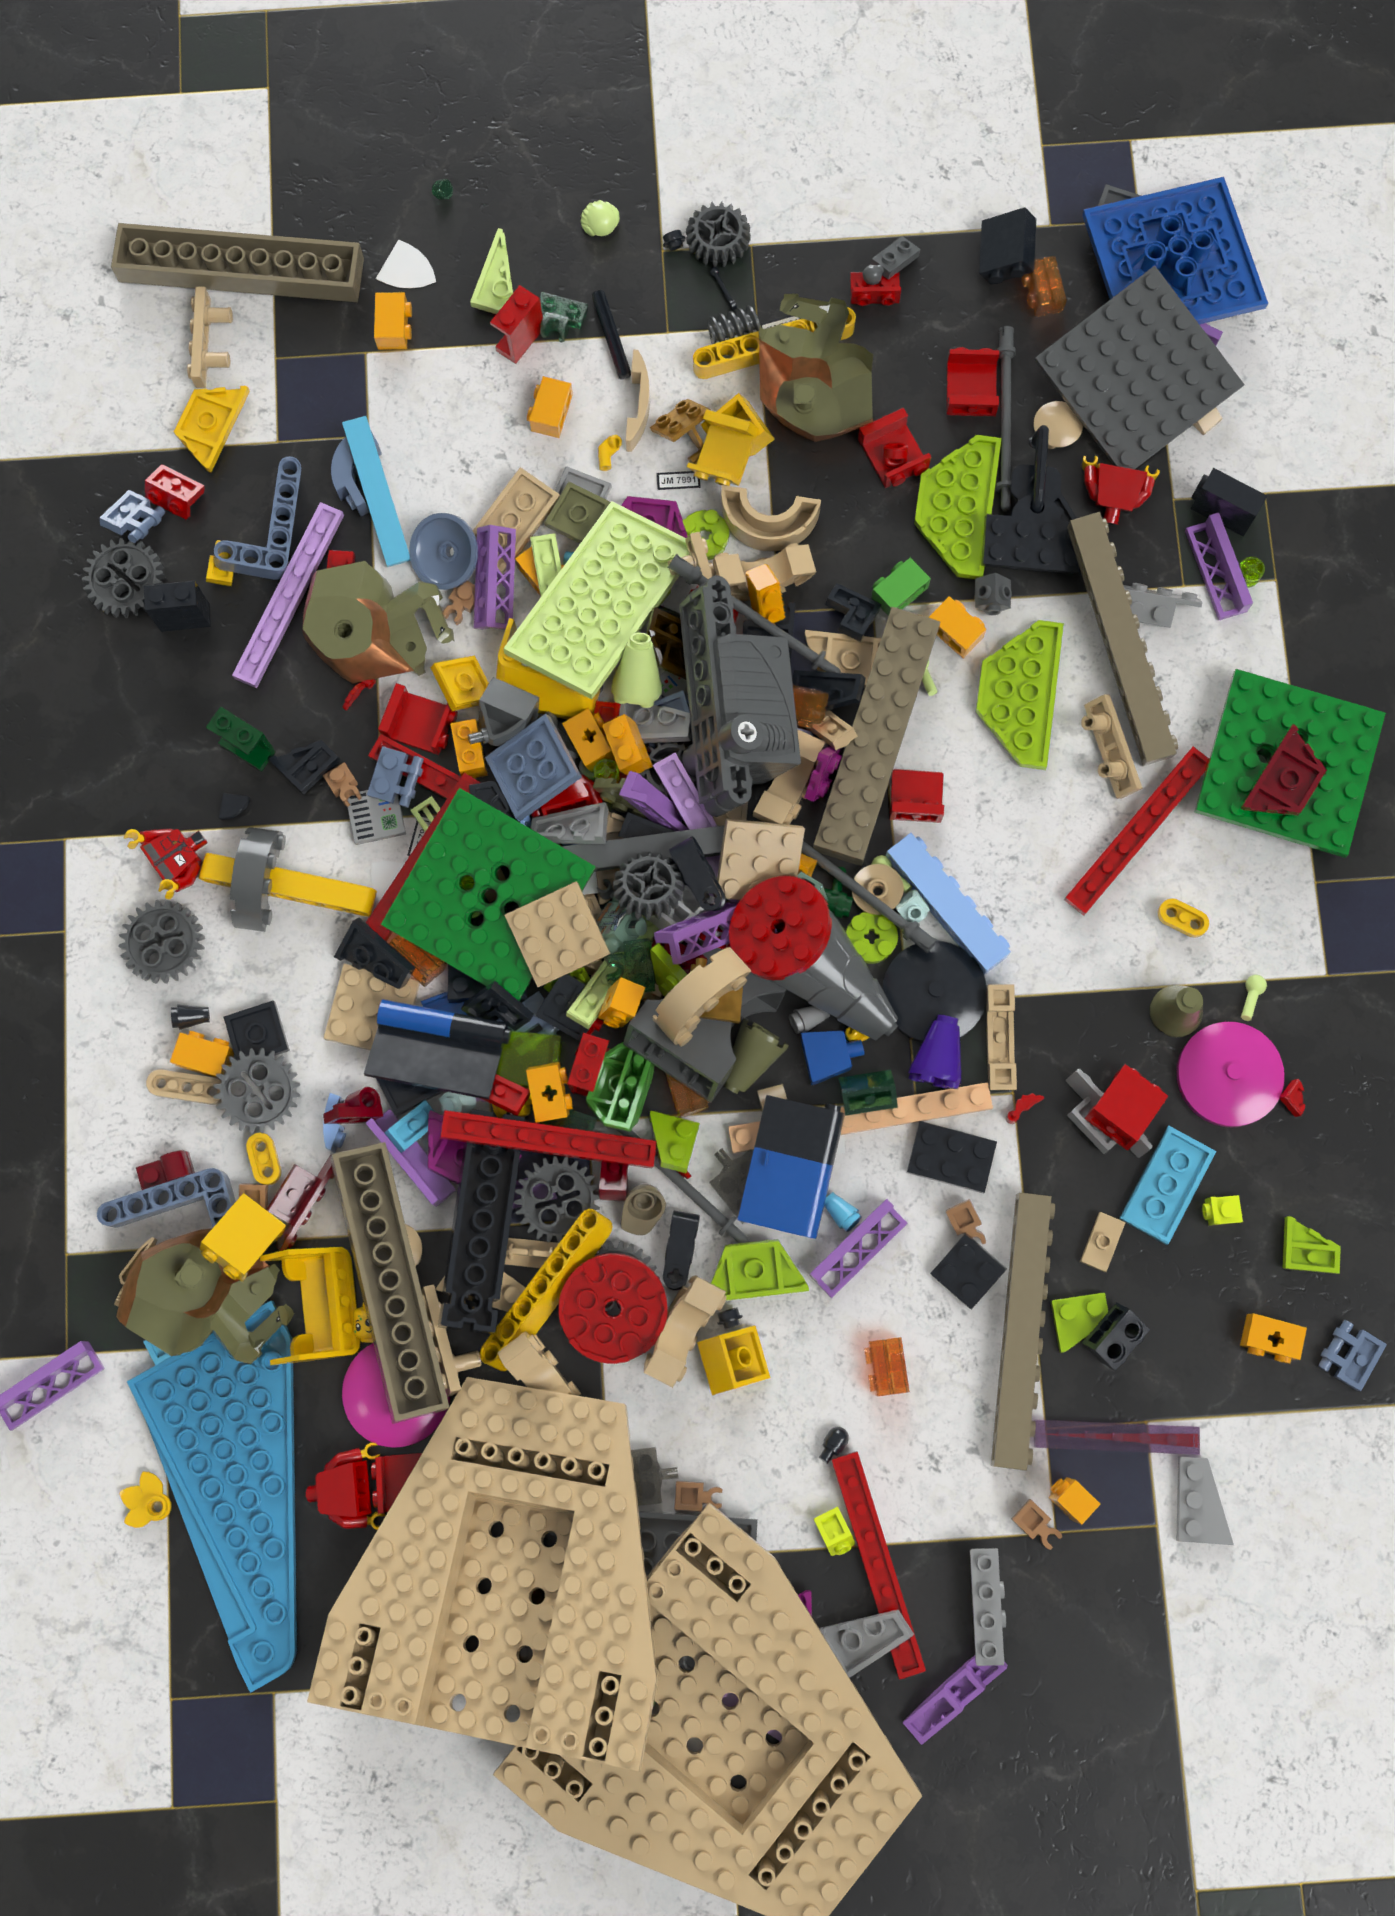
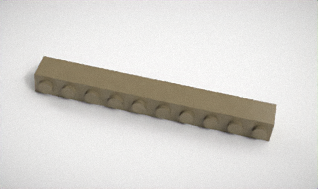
[1067,512,1178,766]
[991,1192,1055,1471]

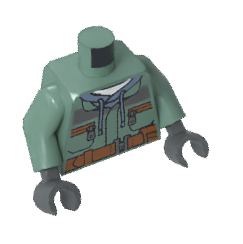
[596,879,647,957]

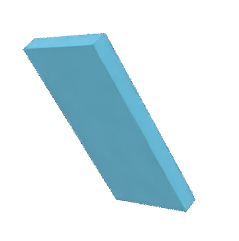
[1119,1126,1216,1245]

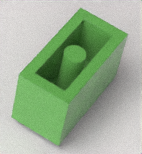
[871,558,931,616]

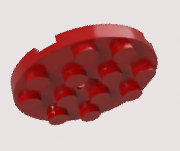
[729,876,832,980]
[559,1253,668,1364]

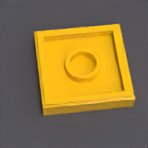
[430,655,489,711]

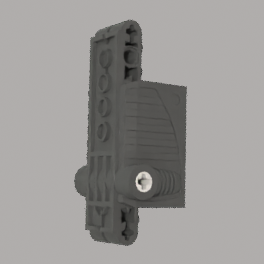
[679,575,801,817]

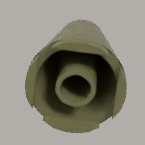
[1150,985,1203,1037]
[724,1018,789,1094]

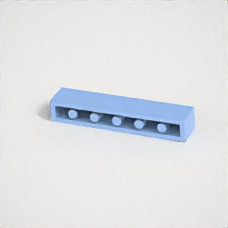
[886,833,1011,975]

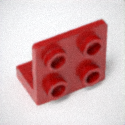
[890,769,945,823]

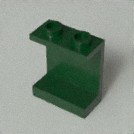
[206,707,276,772]

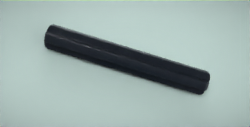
[592,290,631,380]

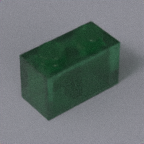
[839,1070,898,1116]

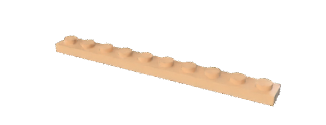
[728,1082,993,1154]

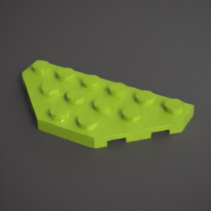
[914,435,1001,579]
[975,620,1064,770]

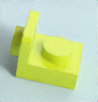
[1202,1195,1243,1226]
[813,1506,856,1556]

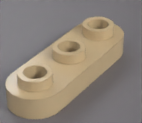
[146,1069,222,1105]

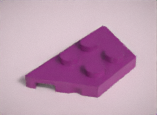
[621,496,688,538]
[804,746,845,802]
[428,1110,522,1184]

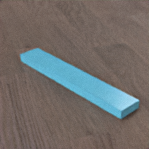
[342,416,410,567]

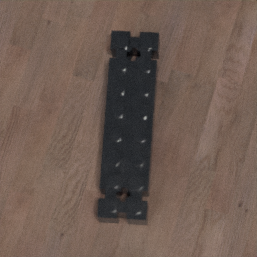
[437,1109,525,1335]

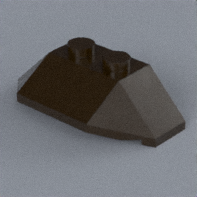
[647,607,687,680]

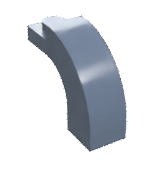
[331,431,382,516]

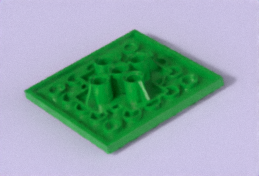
[1194,669,1386,858]
[381,788,596,1001]

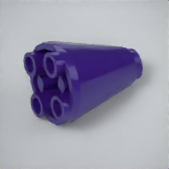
[909,1015,962,1089]

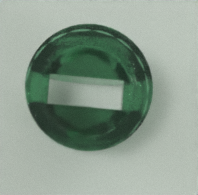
[432,179,453,200]

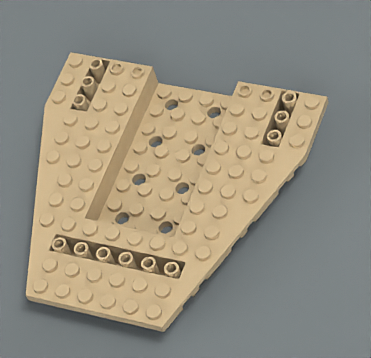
[307,1377,658,1772]
[493,1502,922,1916]

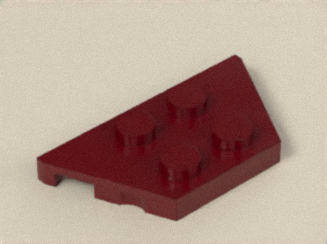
[1241,724,1327,816]

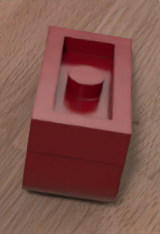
[323,1087,384,1124]
[136,1150,195,1190]
[599,1162,629,1201]

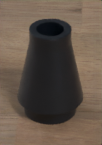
[171,1004,210,1030]

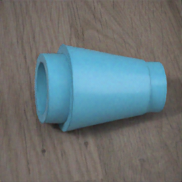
[824,1192,862,1232]

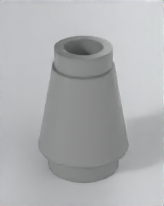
[789,1006,830,1034]

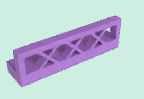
[1185,513,1253,620]
[474,525,516,630]
[619,771,689,832]
[654,902,738,964]
[366,1109,457,1207]
[809,1199,908,1298]
[0,1341,105,1431]

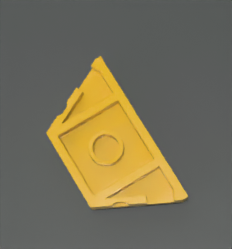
[174,385,250,472]

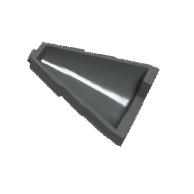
[773,910,898,1041]

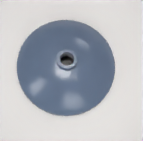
[409,513,478,590]

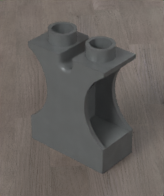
[623,938,787,1103]

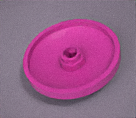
[1176,1022,1284,1127]
[342,1343,451,1447]

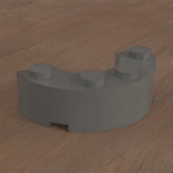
[230,827,286,932]

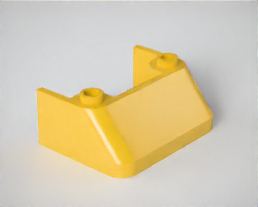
[496,618,601,720]
[260,1247,360,1365]

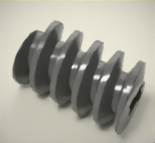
[708,305,760,344]

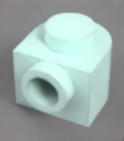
[896,890,930,922]
[438,1092,476,1114]

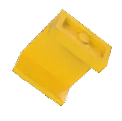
[687,409,759,486]
[200,1193,286,1282]

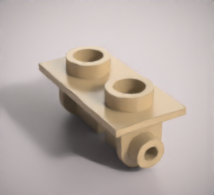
[505,1238,559,1268]

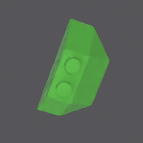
[586,1042,655,1131]

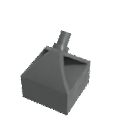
[468,677,539,747]

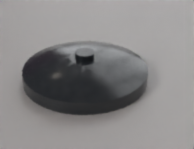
[882,941,987,1043]

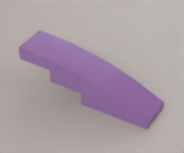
[903,1655,1008,1745]

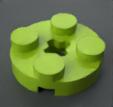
[683,509,729,560]
[846,912,898,964]

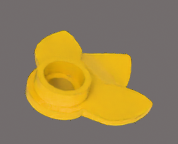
[119,1471,171,1528]

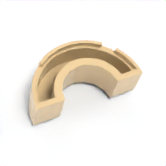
[721,485,821,551]
[713,543,816,601]
[753,729,825,825]
[653,947,751,1047]
[644,1275,727,1388]
[498,1332,581,1396]

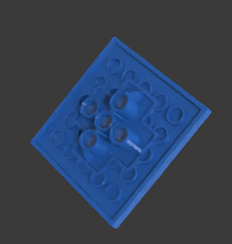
[1082,177,1268,325]

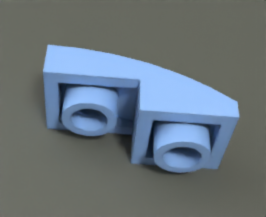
[323,1093,346,1152]

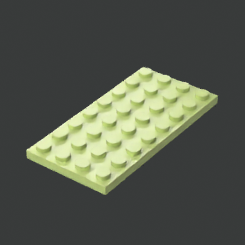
[503,501,689,699]

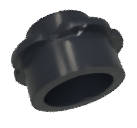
[663,230,686,251]
[717,1307,743,1329]

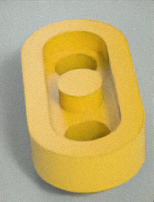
[1158,898,1209,938]
[246,1133,282,1185]

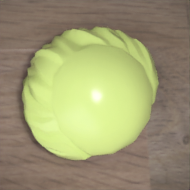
[581,200,620,236]

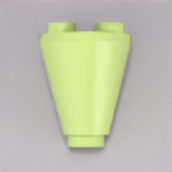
[611,633,662,708]

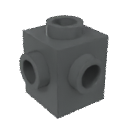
[974,573,1012,615]

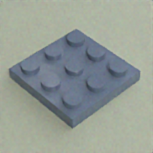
[485,714,582,821]

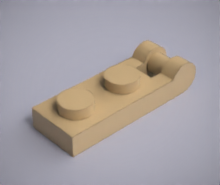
[803,710,857,750]

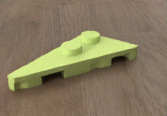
[470,228,513,314]

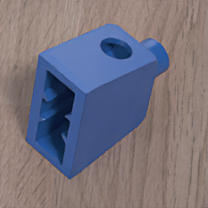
[800,1031,864,1086]

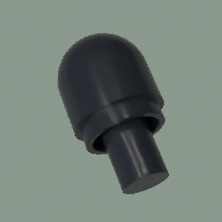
[819,1427,849,1464]

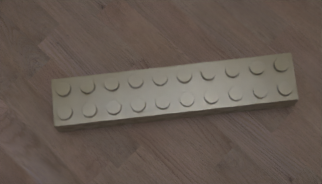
[111,223,364,302]
[813,607,940,866]
[331,1142,449,1424]

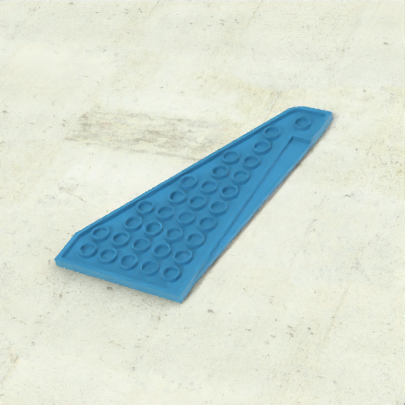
[127,1301,297,1693]

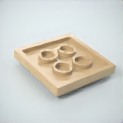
[715,818,805,900]
[505,881,611,987]
[323,964,420,1051]

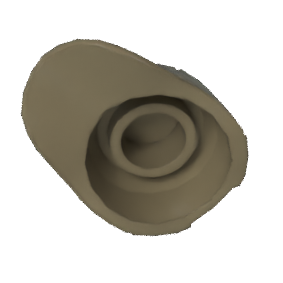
[620,1184,666,1235]

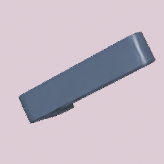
[213,457,301,580]
[97,1168,236,1228]

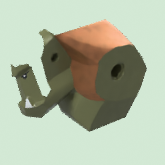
[758,294,874,442]
[303,561,455,684]
[116,1228,295,1364]

